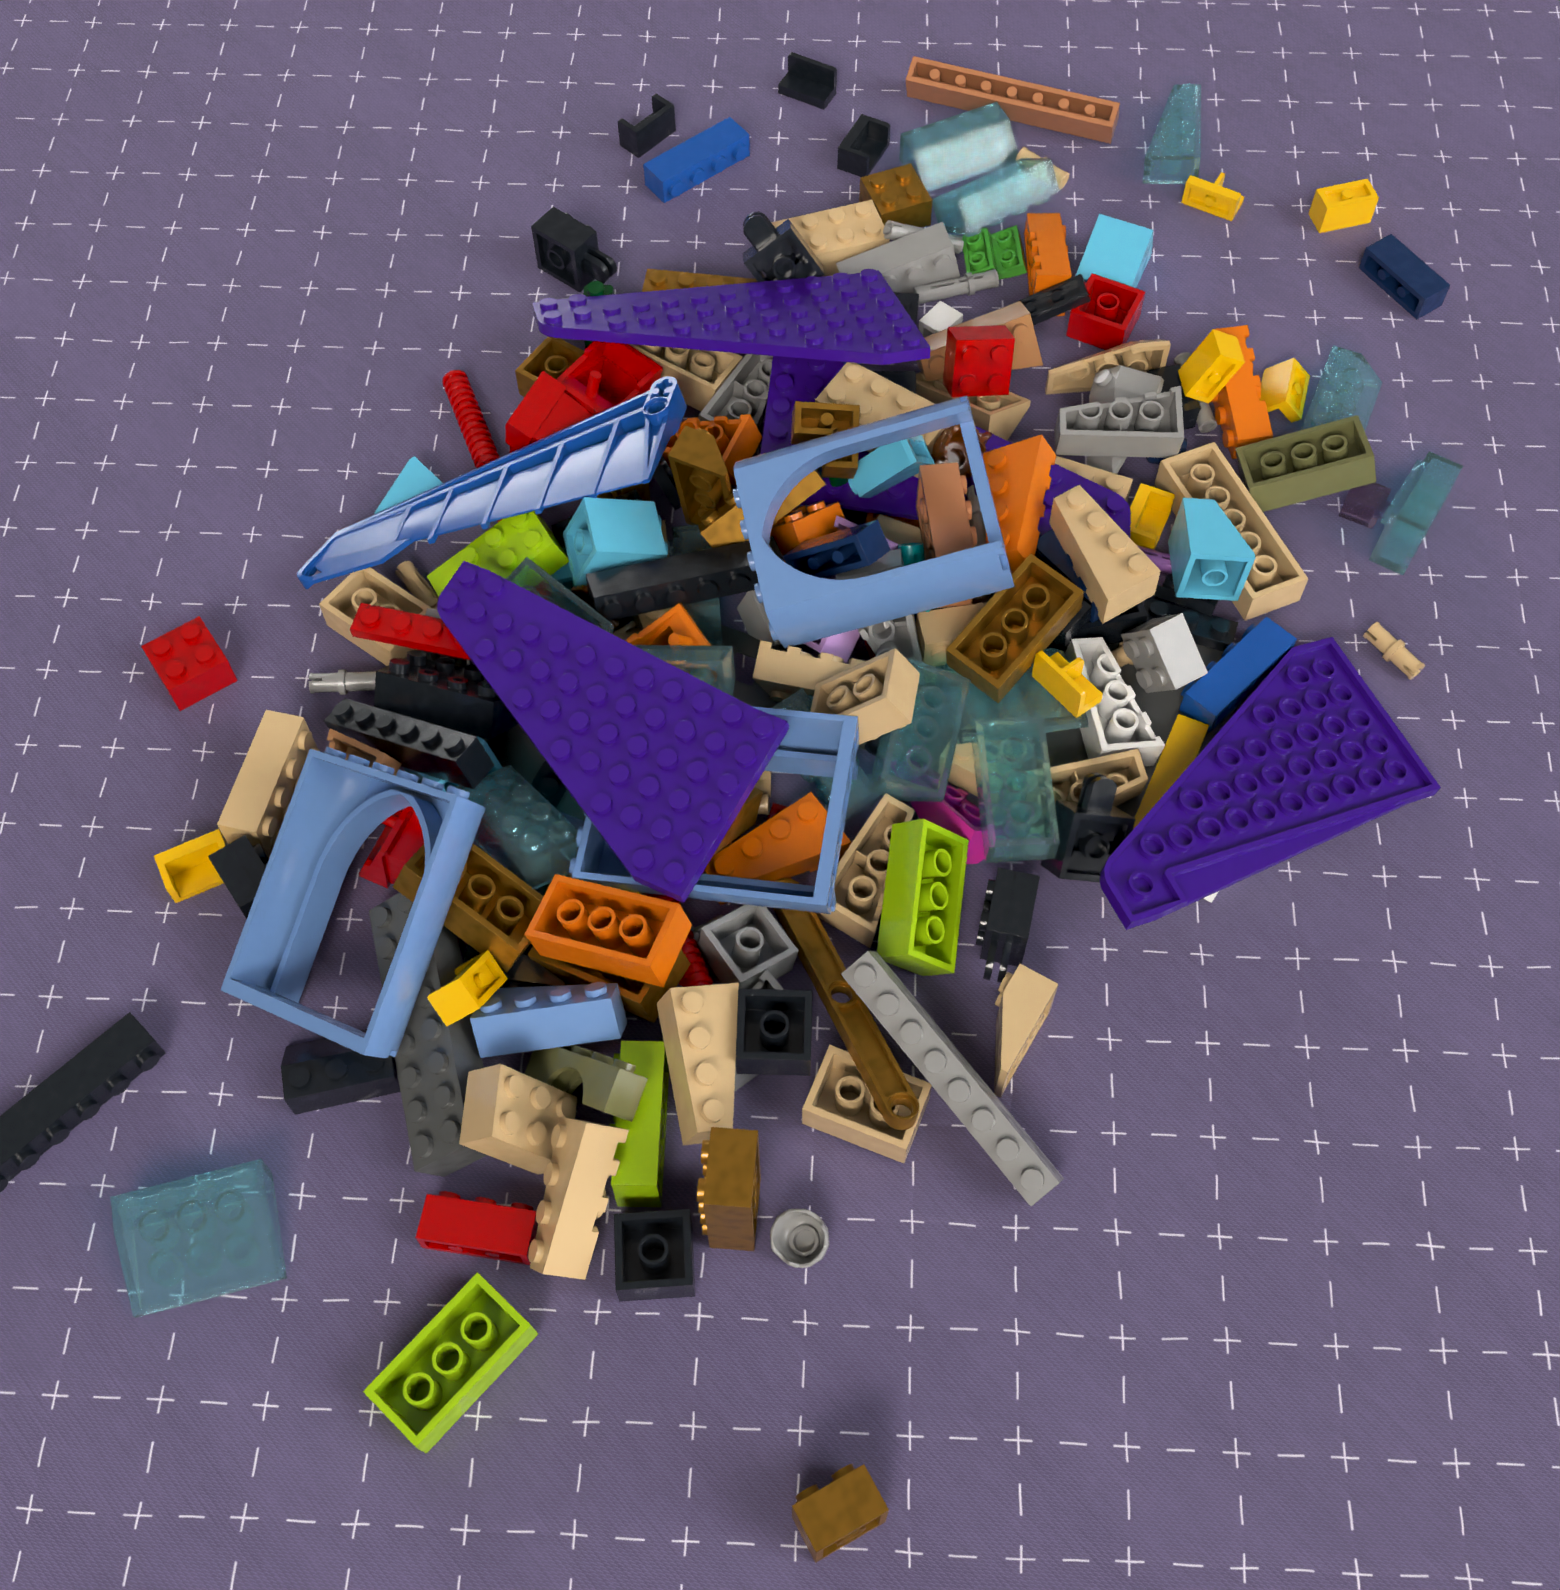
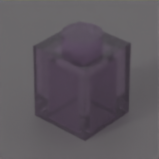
[1339,483,1392,529]

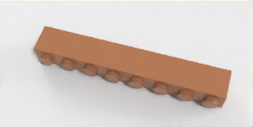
[905,56,1120,144]

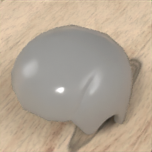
[770,1209,830,1268]

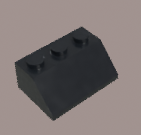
[281,1029,400,1115]

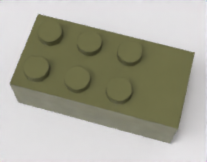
[1235,415,1376,512]

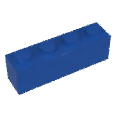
[643,117,750,203]
[1179,616,1297,733]

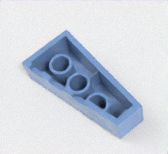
[470,982,627,1058]

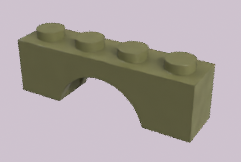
[524,1045,648,1122]

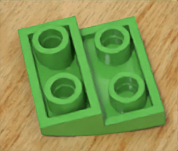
[962,225,1027,280]

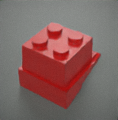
[556,341,663,416]
[505,371,593,453]
[358,783,424,889]

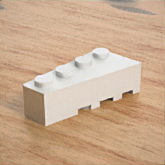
[1063,637,1165,766]

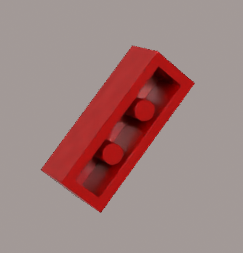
[415,1191,538,1265]

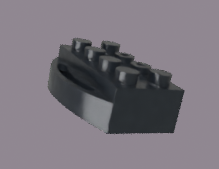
[374,650,518,740]

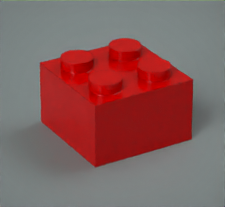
[1066,273,1146,350]
[943,325,1015,397]
[141,616,238,711]

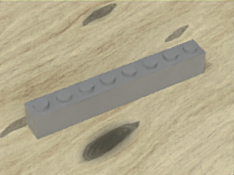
[841,951,1064,1206]

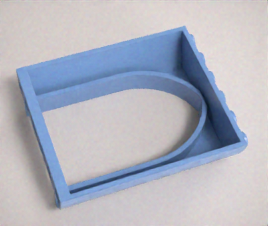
[733,395,1015,648]
[569,706,859,914]
[221,747,486,1058]

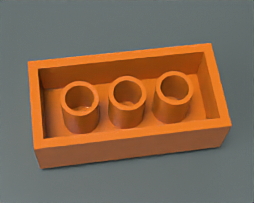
[524,874,692,987]

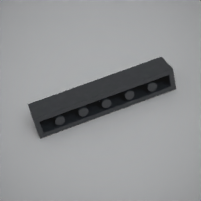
[585,536,784,623]
[324,698,494,790]
[0,1012,165,1192]

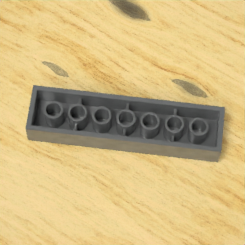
[369,892,487,1177]

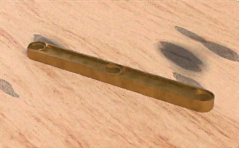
[773,878,920,1130]

